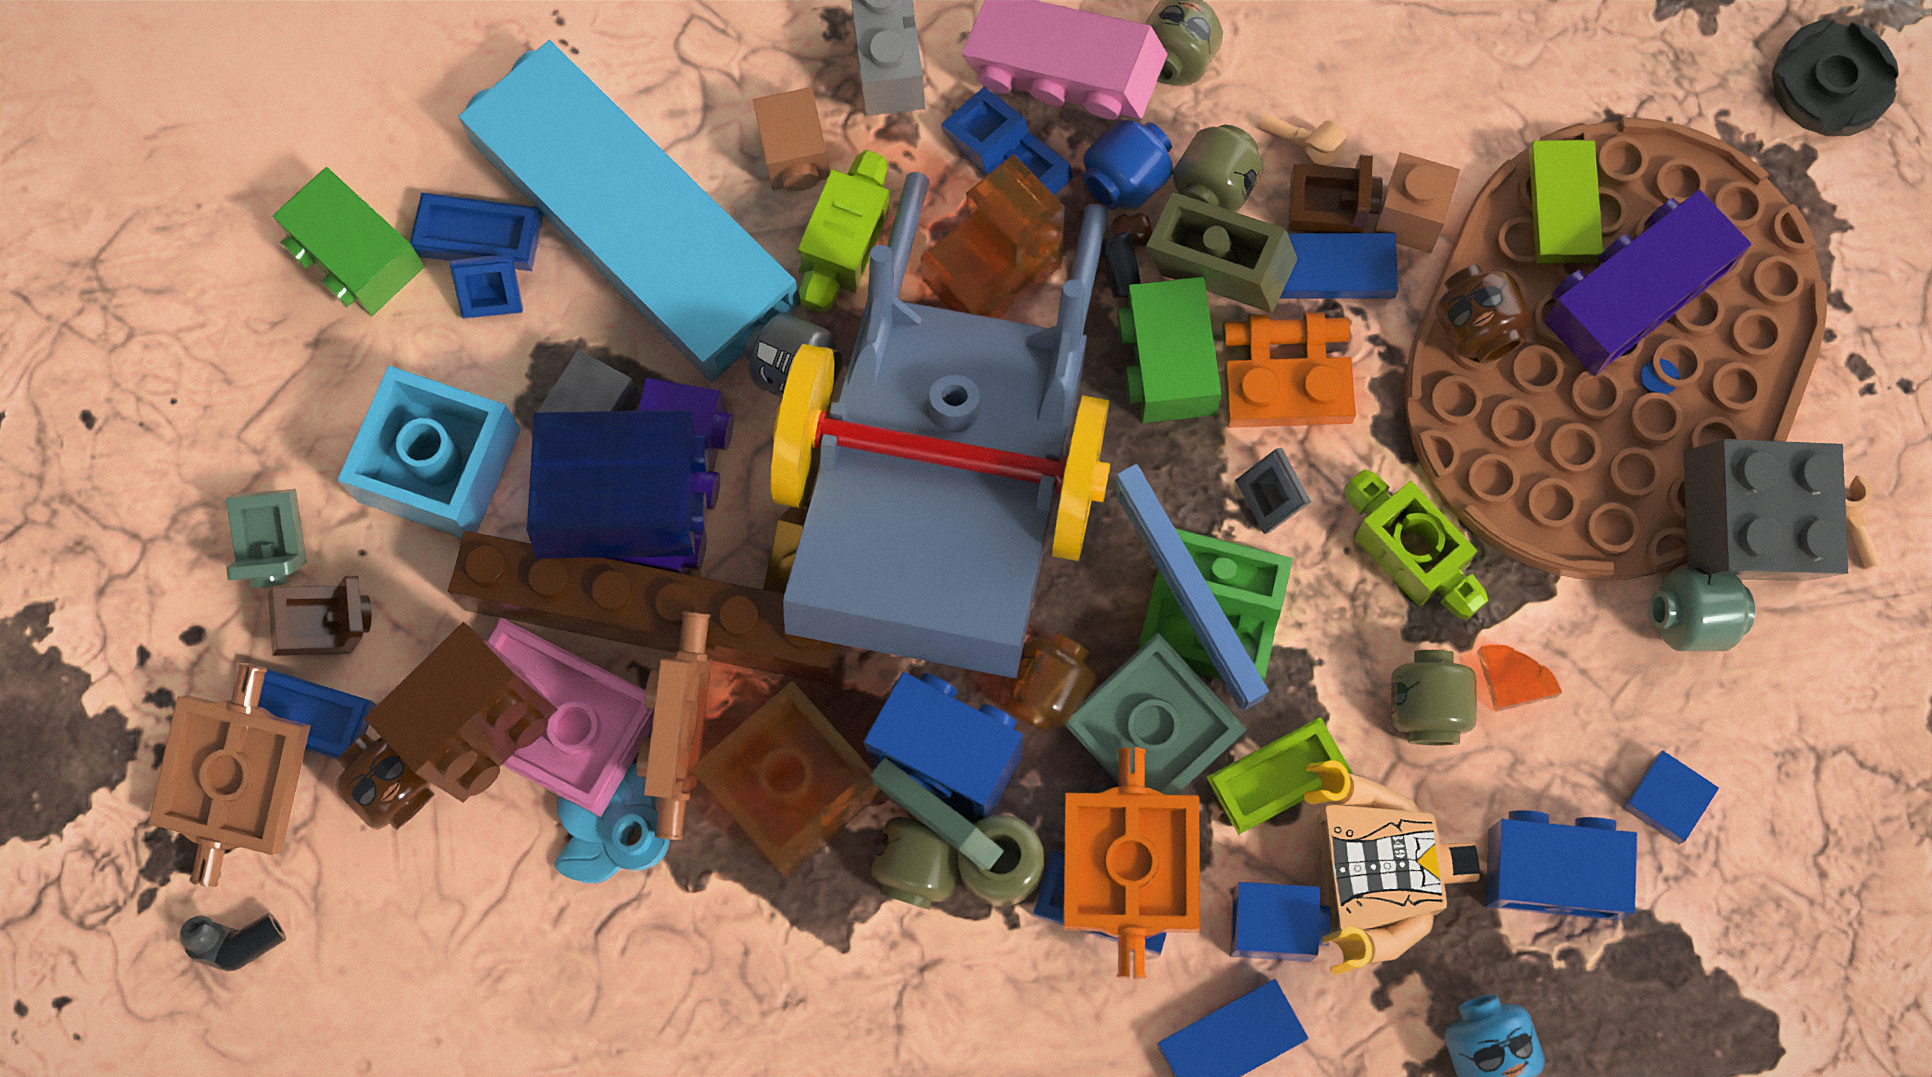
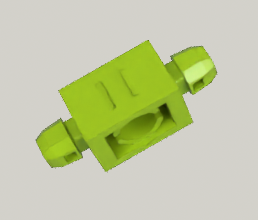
[797,150,890,314]
[1344,469,1488,621]

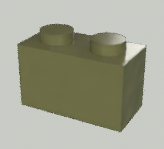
[1146,192,1298,314]

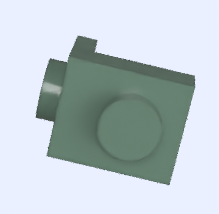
[226,488,307,588]

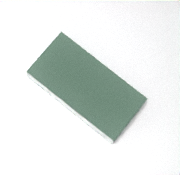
[870,758,1004,870]

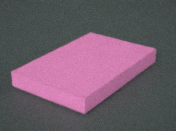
[487,617,654,818]

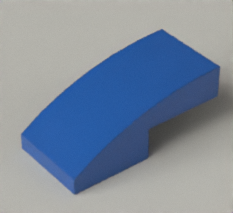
[941,86,1073,217]

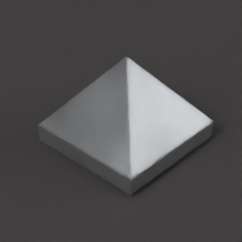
[1235,447,1311,534]

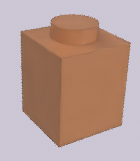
[753,87,830,191]
[1374,152,1460,253]

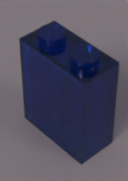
[526,410,708,559]

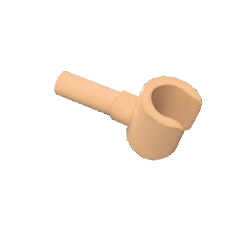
[1259,114,1346,166]
[1845,475,1881,569]

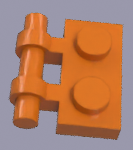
[1223,312,1356,428]

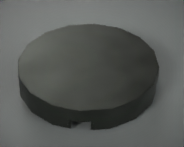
[1772,20,1899,136]

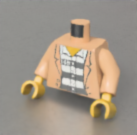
[1304,760,1480,975]

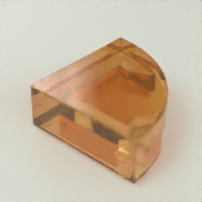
[1476,644,1562,712]

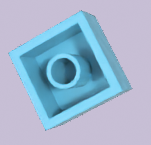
[337,365,521,538]

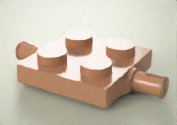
[637,611,713,840]
[148,663,311,887]

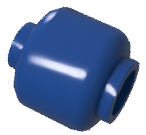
[1082,119,1173,210]

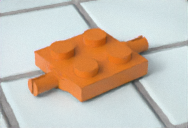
[1063,747,1200,979]

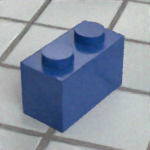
[1485,810,1637,921]

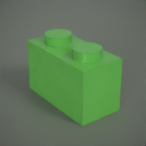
[272,166,425,316]
[1117,277,1222,423]

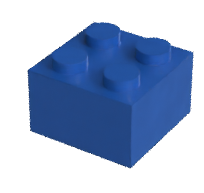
[864,671,1023,822]

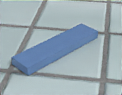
[1114,463,1269,711]

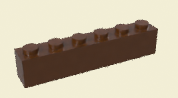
[448,530,844,685]

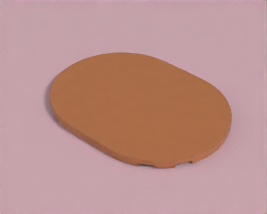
[1405,117,1827,581]

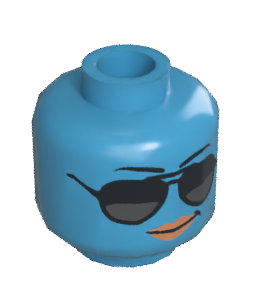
[1444,994,1545,1077]

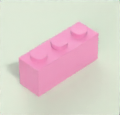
[962,0,1167,120]

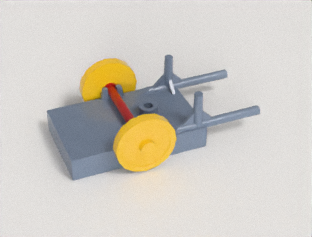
[771,172,1110,678]

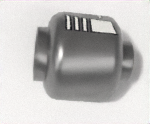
[745,313,842,398]

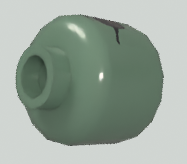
[1649,568,1755,651]

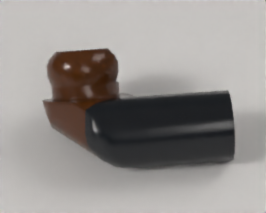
[1104,213,1152,299]

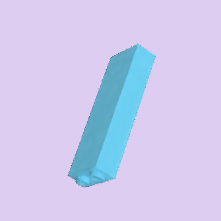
[458,39,801,383]

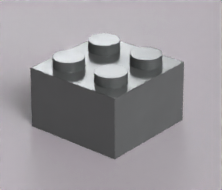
[1684,439,1849,581]

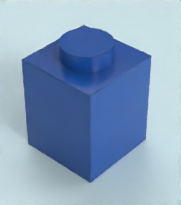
[1230,882,1331,962]

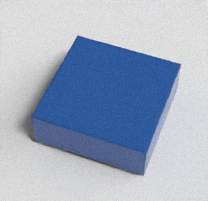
[1623,750,1719,845]

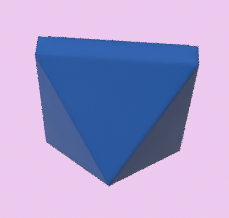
[450,254,524,319]

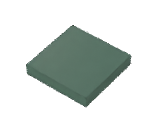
[1062,633,1248,795]

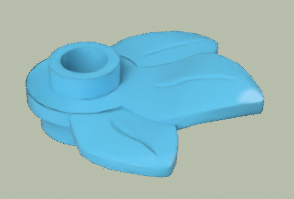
[554,763,670,884]

